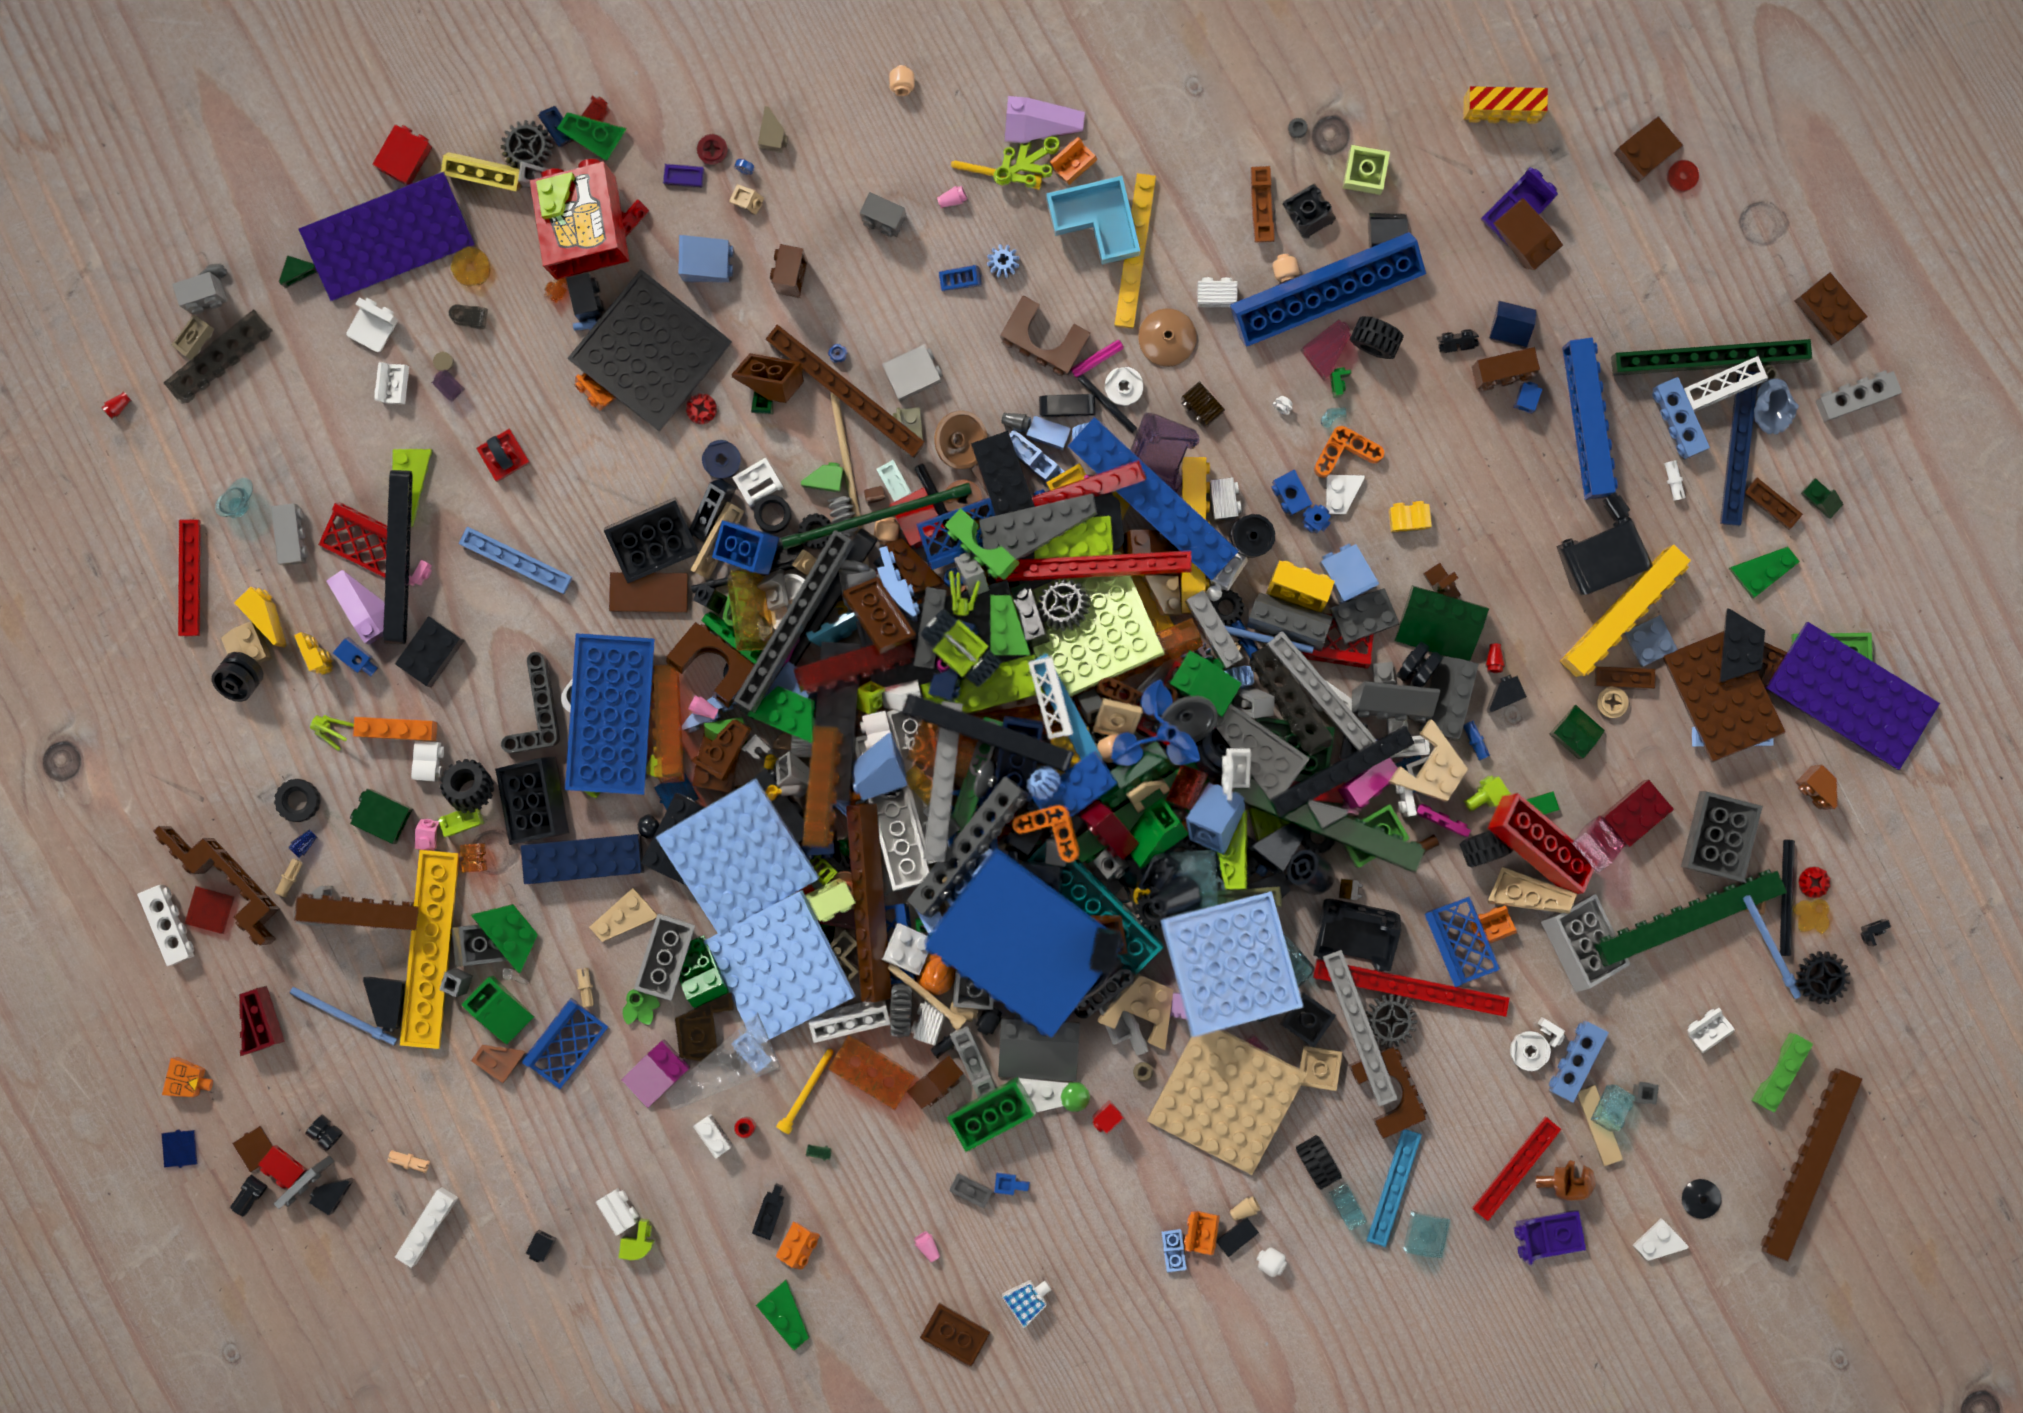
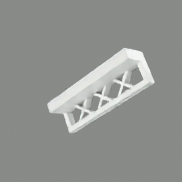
[1684,356,1768,412]
[1028,656,1073,739]

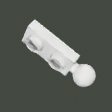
[1206,553,1248,601]

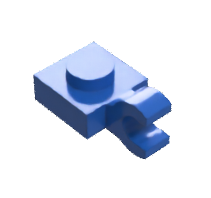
[994,1172,1030,1195]

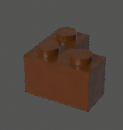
[906,1055,964,1109]

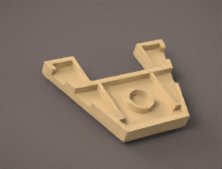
[1389,720,1468,802]
[1097,974,1173,1050]

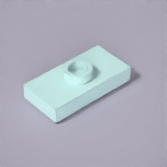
[876,460,911,502]

